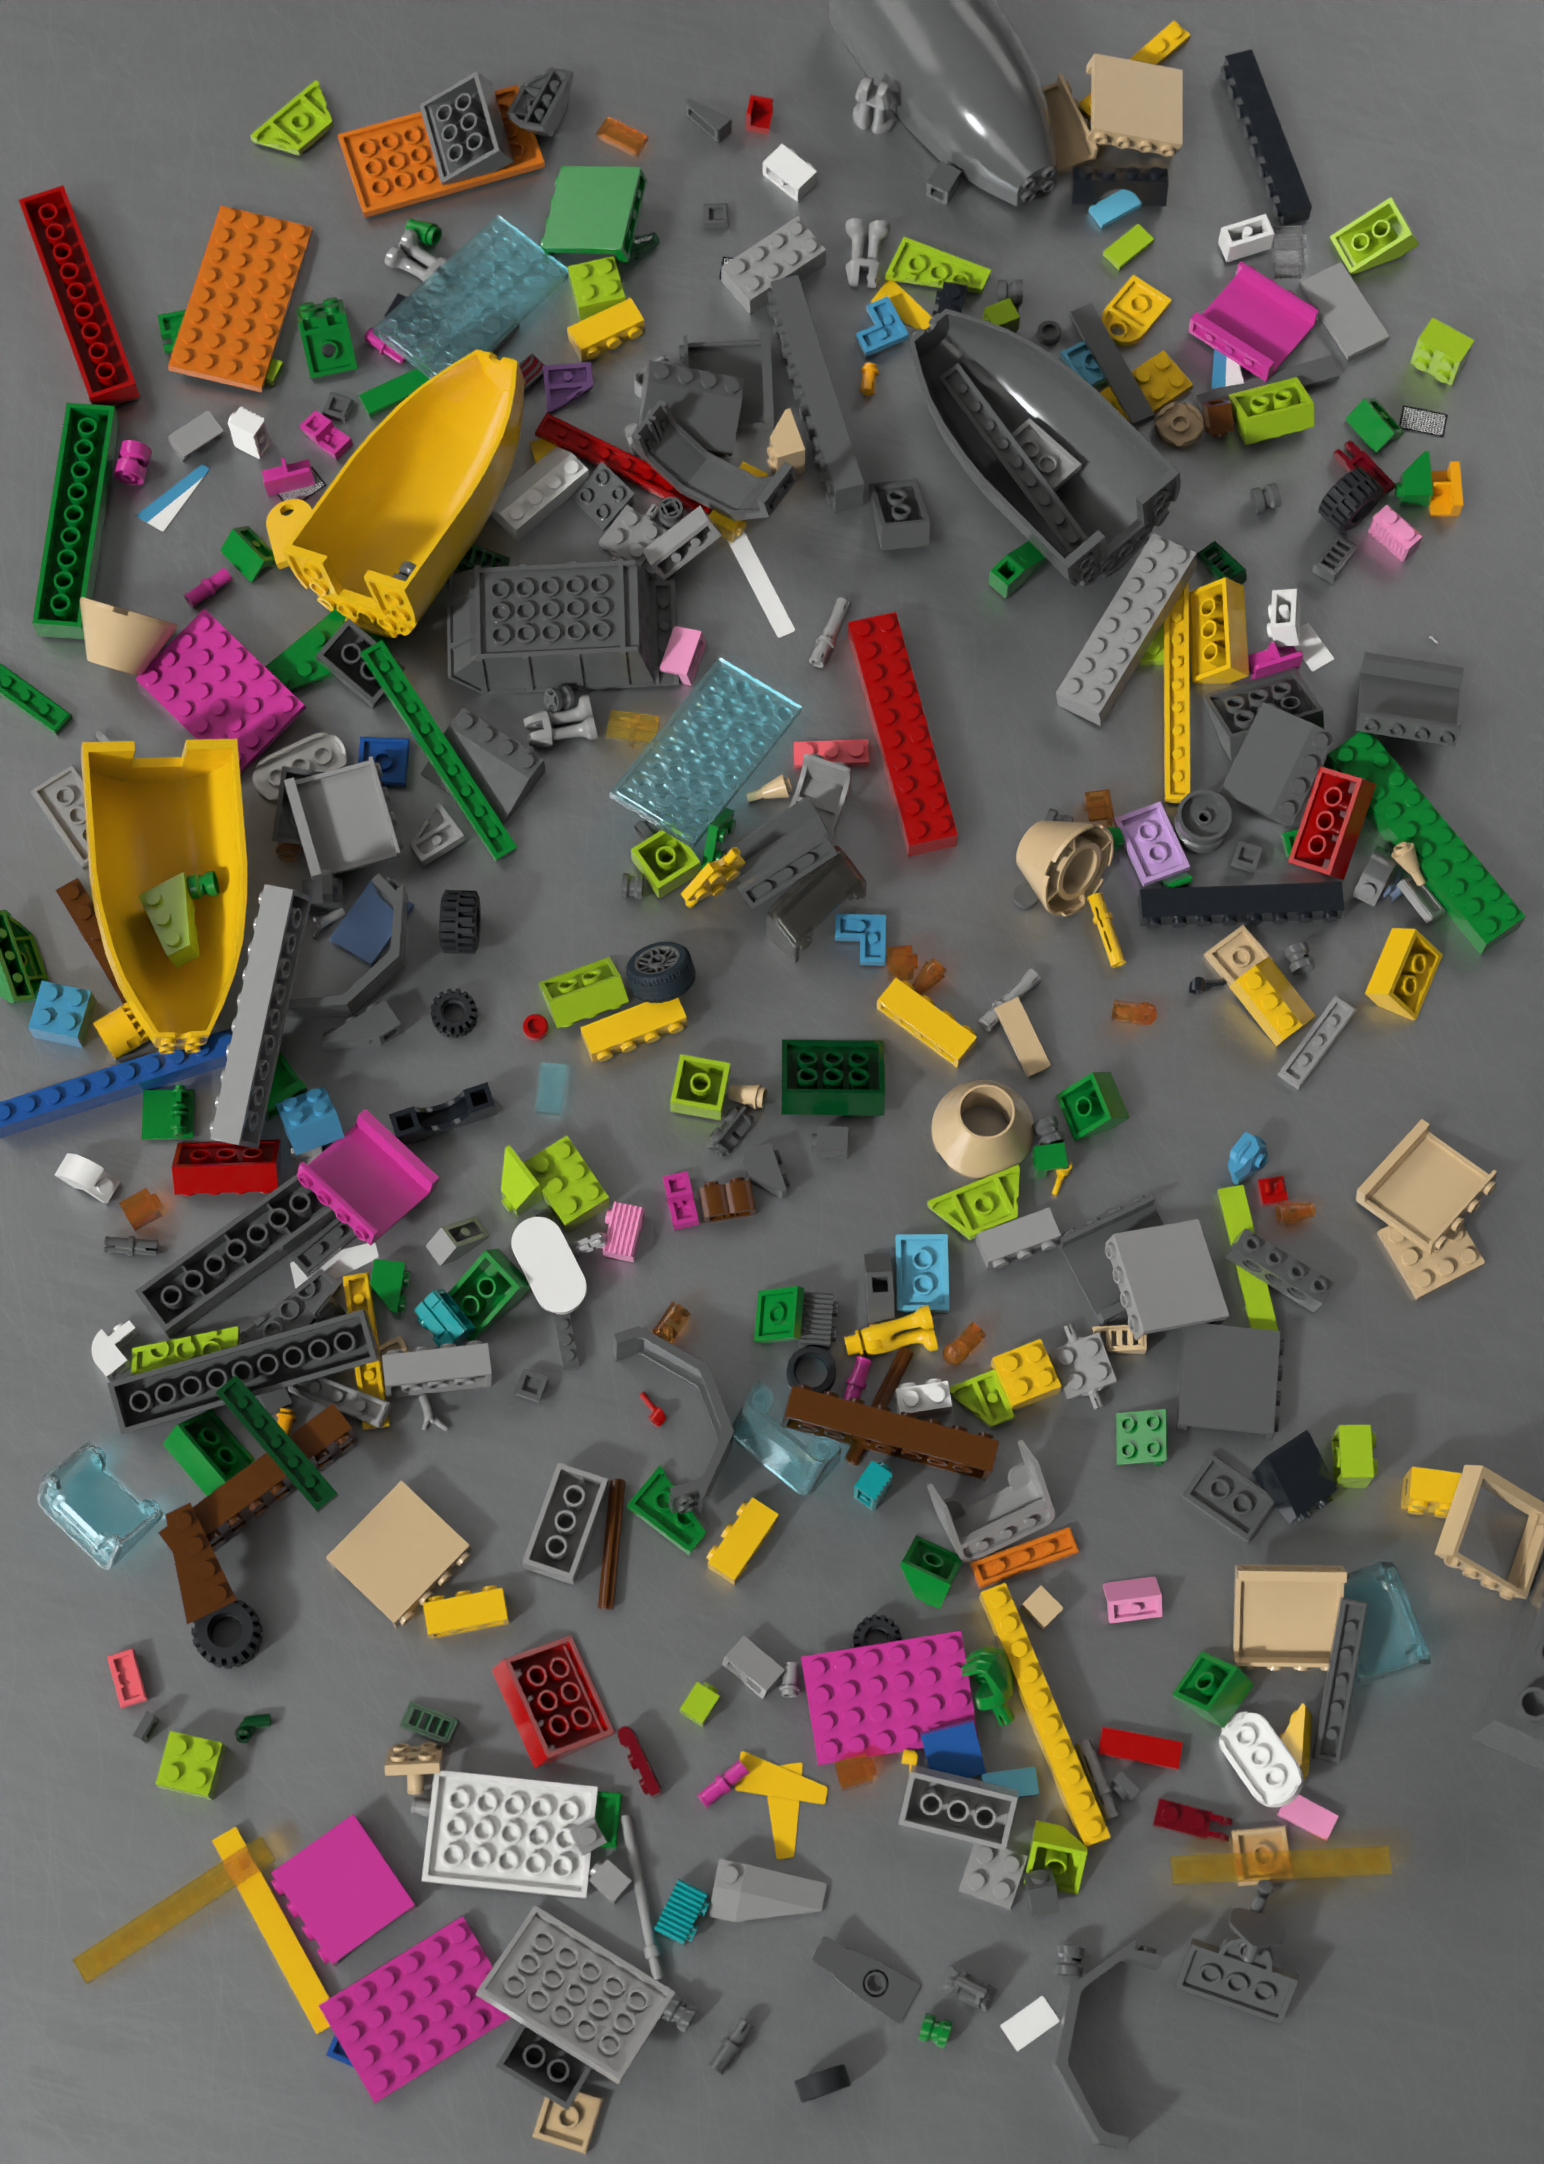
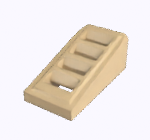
[1092,1325,1147,1354]

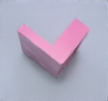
[660,626,707,686]
[1103,1577,1163,1624]

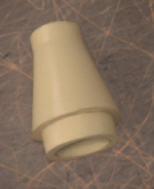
[728,1084,767,1110]

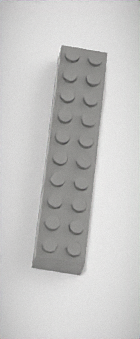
[210,884,312,1149]

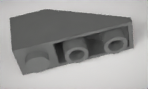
[319,1000,403,1050]

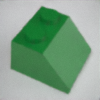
[1056,1072,1130,1141]
[1172,1651,1254,1728]

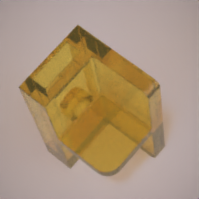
[606,709,660,748]

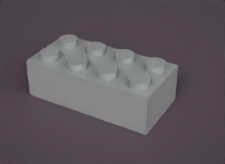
[721,216,826,315]
[382,1341,492,1399]
[522,1462,610,1585]
[898,1764,1018,1851]

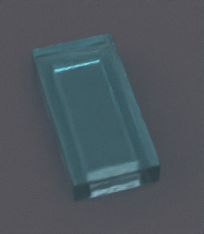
[535,1063,567,1116]

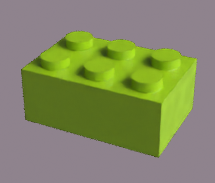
[523,1135,610,1233]

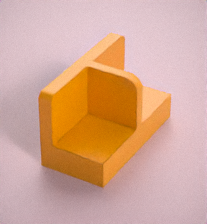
[1429,461,1463,517]

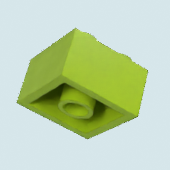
[567,256,625,321]
[1410,317,1475,386]
[631,823,701,899]
[670,1054,731,1121]
[1331,1425,1378,1488]
[155,1731,227,1801]

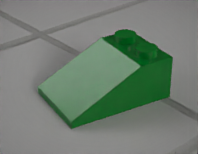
[448,1249,531,1341]

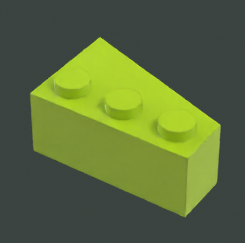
[139,872,199,968]

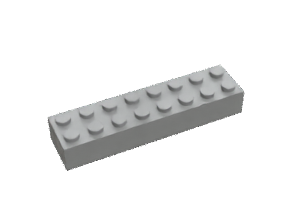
[1056,533,1198,726]

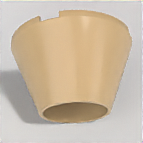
[80,597,178,676]
[1016,820,1114,917]
[931,1080,1034,1179]

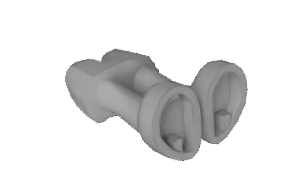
[853,76,896,134]
[845,218,890,288]
[385,229,459,294]
[523,694,598,748]

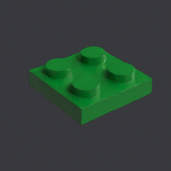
[754,1286,805,1344]

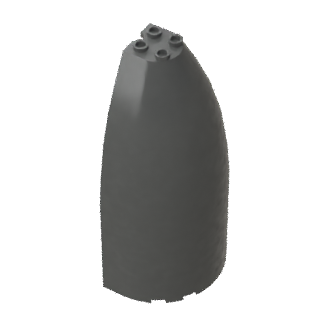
[829,0,1058,207]
[909,309,1181,586]

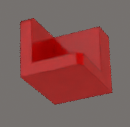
[746,95,773,134]

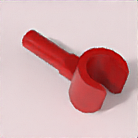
[639,1392,666,1427]

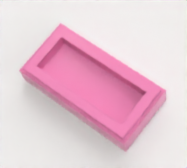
[1277,1795,1339,1841]

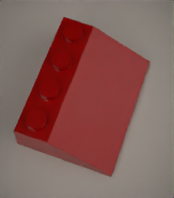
[492,1635,615,1769]

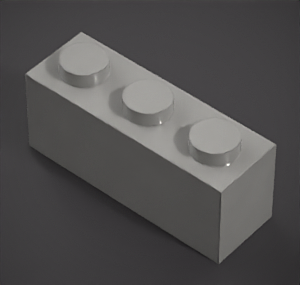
[642,506,722,580]
[975,1207,1061,1269]

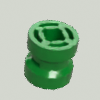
[188,870,219,900]
[918,2013,953,2049]

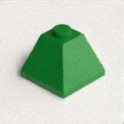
[900,1535,963,1609]

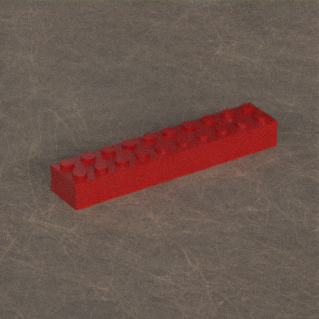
[18,185,140,406]
[847,612,958,857]

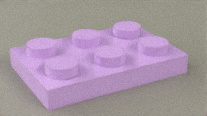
[1114,802,1190,887]

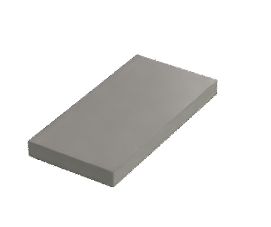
[1299,262,1390,360]
[30,764,89,870]

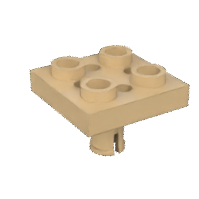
[384,1742,444,1795]

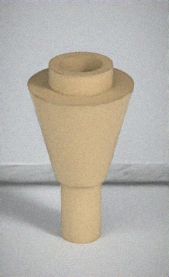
[746,774,793,803]
[1391,842,1426,886]

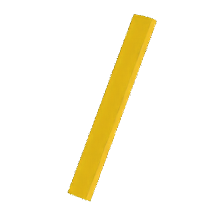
[212,1826,331,2035]

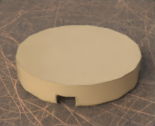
[1155,402,1204,449]

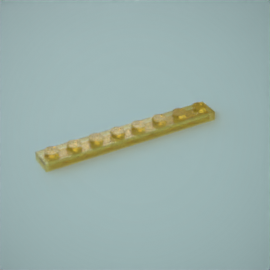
[72,1836,276,1984]
[1169,1846,1392,1885]

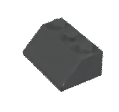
[496,2024,594,2110]

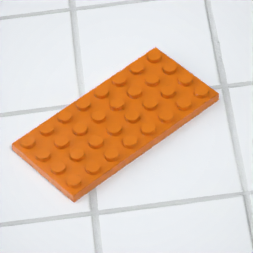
[337,85,545,218]
[168,205,313,392]

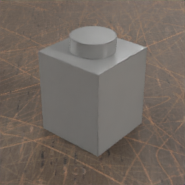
[589,1859,633,1905]

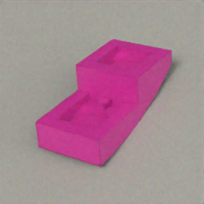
[299,410,353,460]
[662,1171,699,1230]

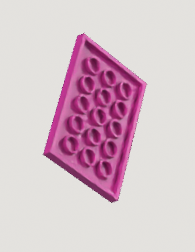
[135,609,307,776]
[801,1630,979,1765]
[319,1916,512,2104]

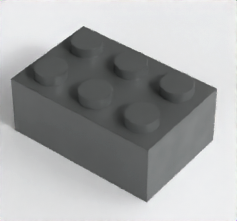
[316,618,406,708]

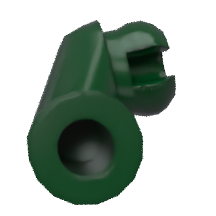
[235,1713,271,1743]

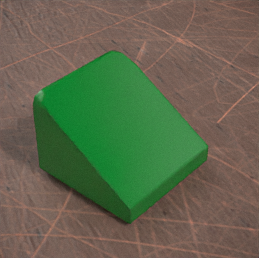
[1160,872,1193,888]

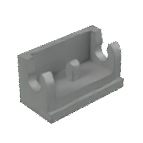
[168,410,224,460]
[722,1636,785,1699]

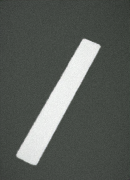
[727,532,795,638]

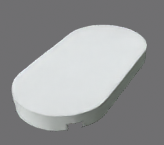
[252,732,348,803]
[511,1217,587,1315]
[1219,1712,1303,1807]

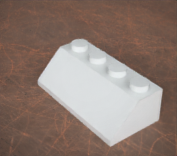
[491,447,589,542]

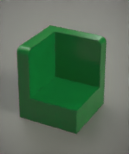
[1032,1142,1068,1178]

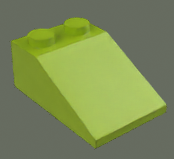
[1329,197,1420,275]

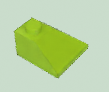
[501,1145,543,1217]
[1024,1820,1088,1895]

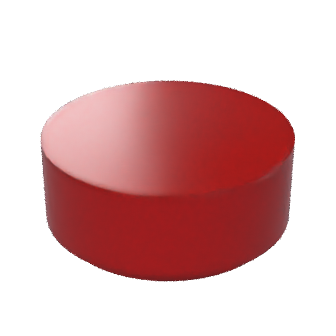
[523,1014,549,1041]

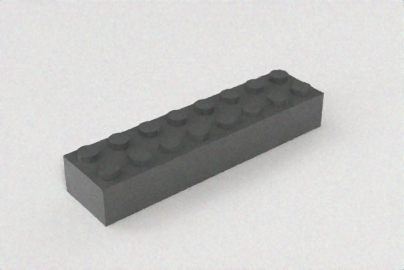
[135,1174,337,1339]

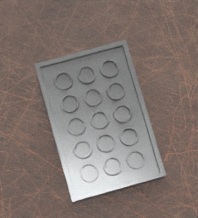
[476,1905,676,2084]

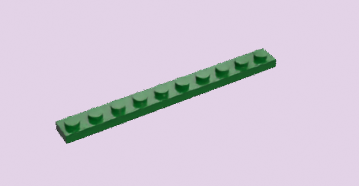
[360,640,517,862]

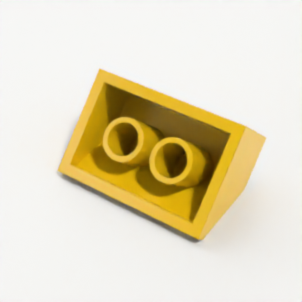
[1365,928,1443,1020]
[1229,957,1316,1047]

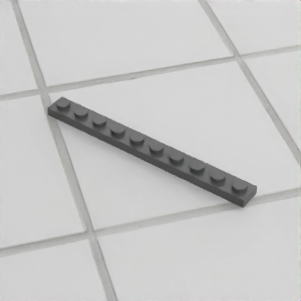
[938,363,1088,554]

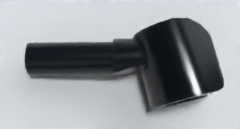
[1189,977,1225,995]

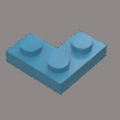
[855,296,909,357]
[835,914,886,966]

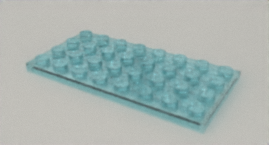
[373,214,568,379]
[609,657,802,849]

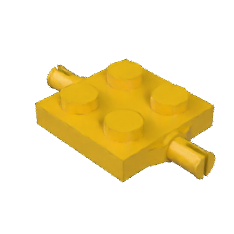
[681,847,746,908]

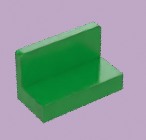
[1346,398,1405,453]
[220,526,276,582]

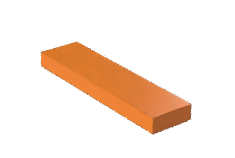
[970,1527,1079,1589]

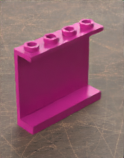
[1188,262,1319,382]
[297,1109,439,1246]
[271,1814,417,1966]

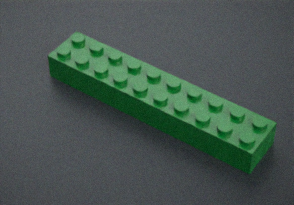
[32,403,120,639]
[1323,732,1526,954]

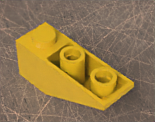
[1279,1703,1312,1782]

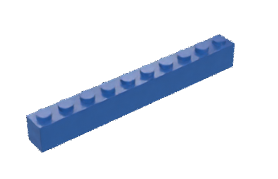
[0,1028,233,1138]

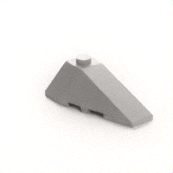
[709,1859,827,1922]

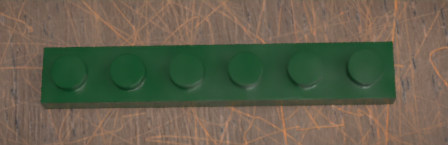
[216,1375,339,1513]

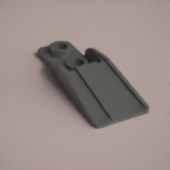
[811,1937,920,2023]

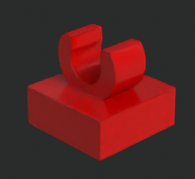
[1257,1176,1288,1207]

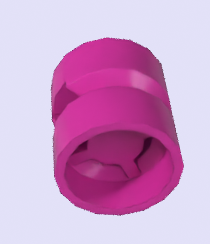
[113,440,152,485]

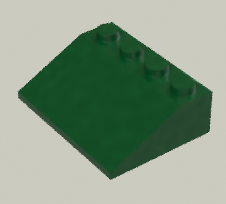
[781,1039,885,1116]

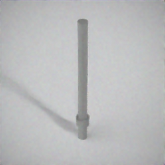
[620,1814,664,1980]

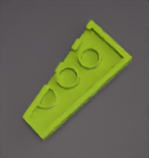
[885,236,991,294]
[131,1326,240,1375]

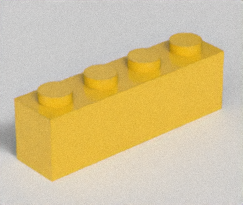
[877,978,977,1068]
[580,998,687,1062]

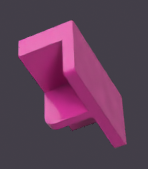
[262,457,315,496]
[1248,642,1303,680]

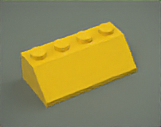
[1189,577,1249,684]

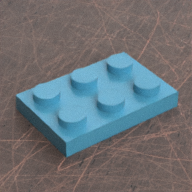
[895,1234,949,1313]

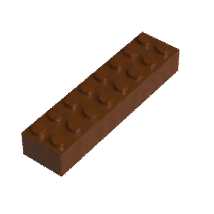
[781,1384,999,1481]
[158,1403,357,1552]

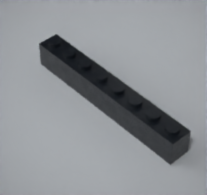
[1221,49,1312,226]
[1138,882,1344,929]

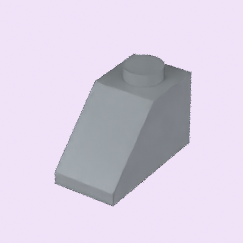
[426,1216,489,1266]

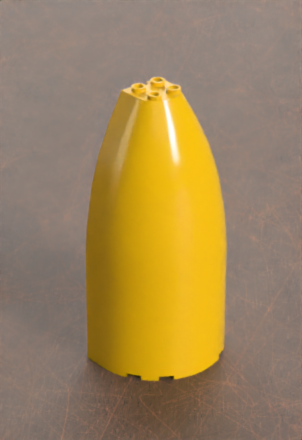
[282,349,525,638]
[81,739,247,1054]

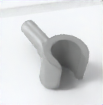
[625,423,638,456]

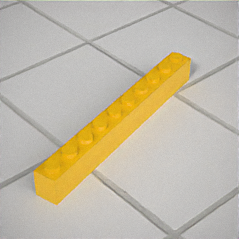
[979,1582,1111,1848]

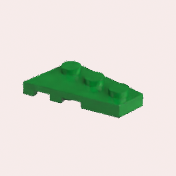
[627,1465,706,1556]

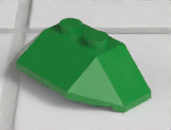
[0,910,48,1004]

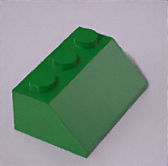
[163,1409,256,1496]

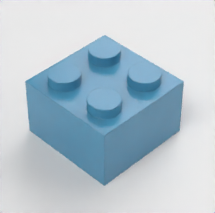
[28,981,96,1048]
[276,1086,345,1155]

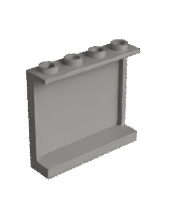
[284,756,404,881]
[1105,1219,1230,1340]

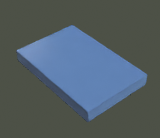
[330,879,414,967]

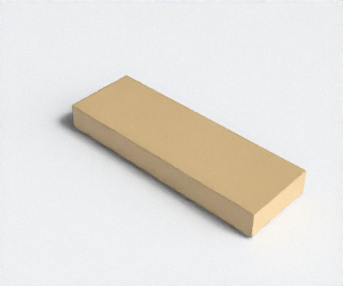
[994,997,1051,1077]

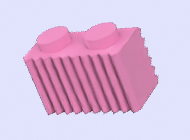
[1368,504,1423,562]
[601,1202,645,1263]

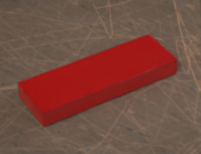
[1097,1727,1183,1770]

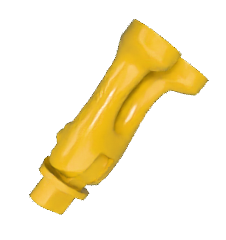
[844,1305,938,1357]

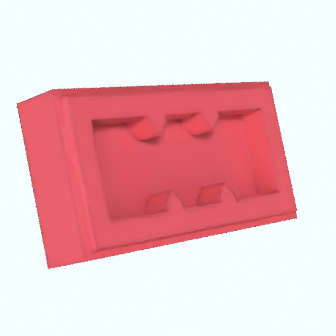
[107,1648,148,1709]

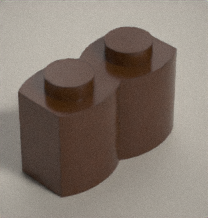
[699,1177,756,1223]

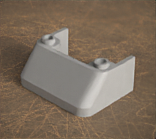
[927,1440,1055,1563]

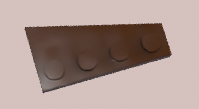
[165,1503,237,1624]

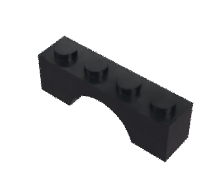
[1071,166,1169,206]
[389,1082,497,1145]

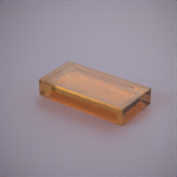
[596,116,648,158]

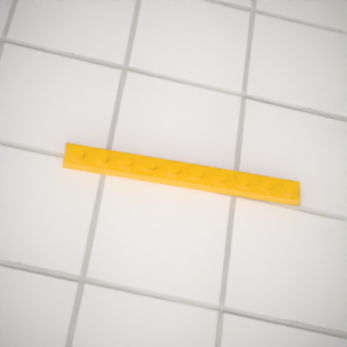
[1163,581,1190,803]

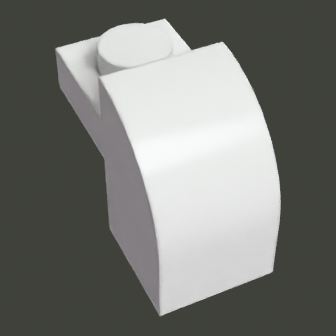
[55,1153,120,1204]
[91,1320,139,1382]

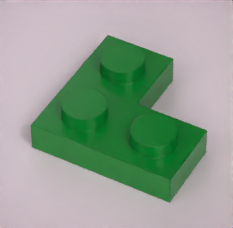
[701,808,736,870]

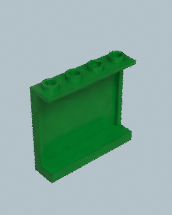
[541,166,648,262]

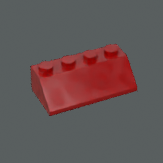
[1288,767,1376,880]
[171,1139,281,1196]

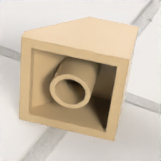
[767,408,805,475]

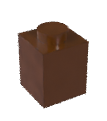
[1201,398,1234,437]

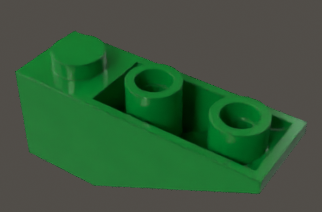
[988,541,1047,599]

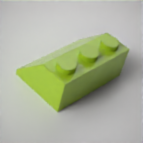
[1229,377,1315,445]
[538,957,629,1028]

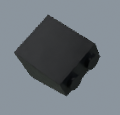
[1252,1430,1338,1525]

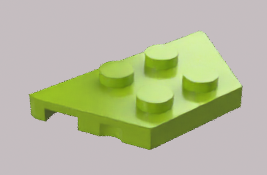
[250,80,333,155]
[927,1165,1020,1240]

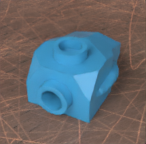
[1228,1131,1268,1185]

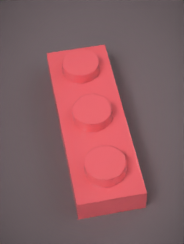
[793,739,869,769]

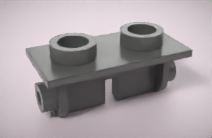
[706,1106,754,1157]

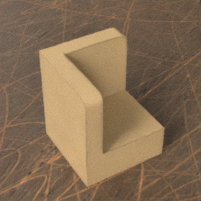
[1021,1586,1063,1631]

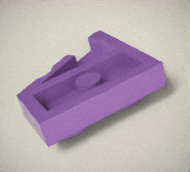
[542,362,593,413]

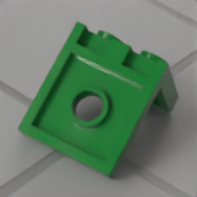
[296,297,358,379]

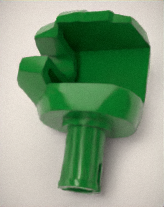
[961,1646,1015,1726]

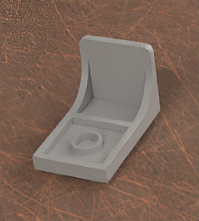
[789,754,852,839]

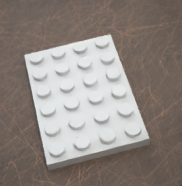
[421,1770,598,1899]

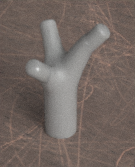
[312,907,345,939]
[419,1394,449,1431]

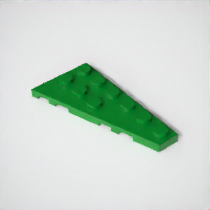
[265,609,391,693]

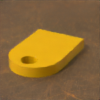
[1101,274,1172,347]
[266,499,312,570]

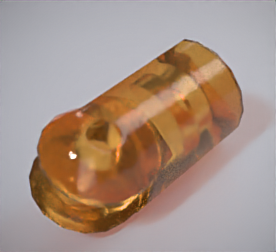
[1111,999,1157,1025]
[651,1301,691,1344]
[942,1322,986,1365]

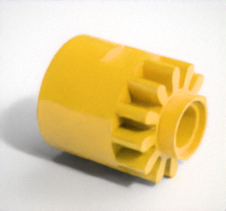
[92,1002,150,1060]

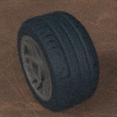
[626,942,696,1003]

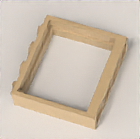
[1434,1465,1544,1601]

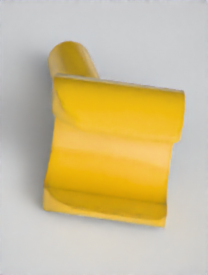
[1051,1162,1072,1196]
[901,1749,917,1774]

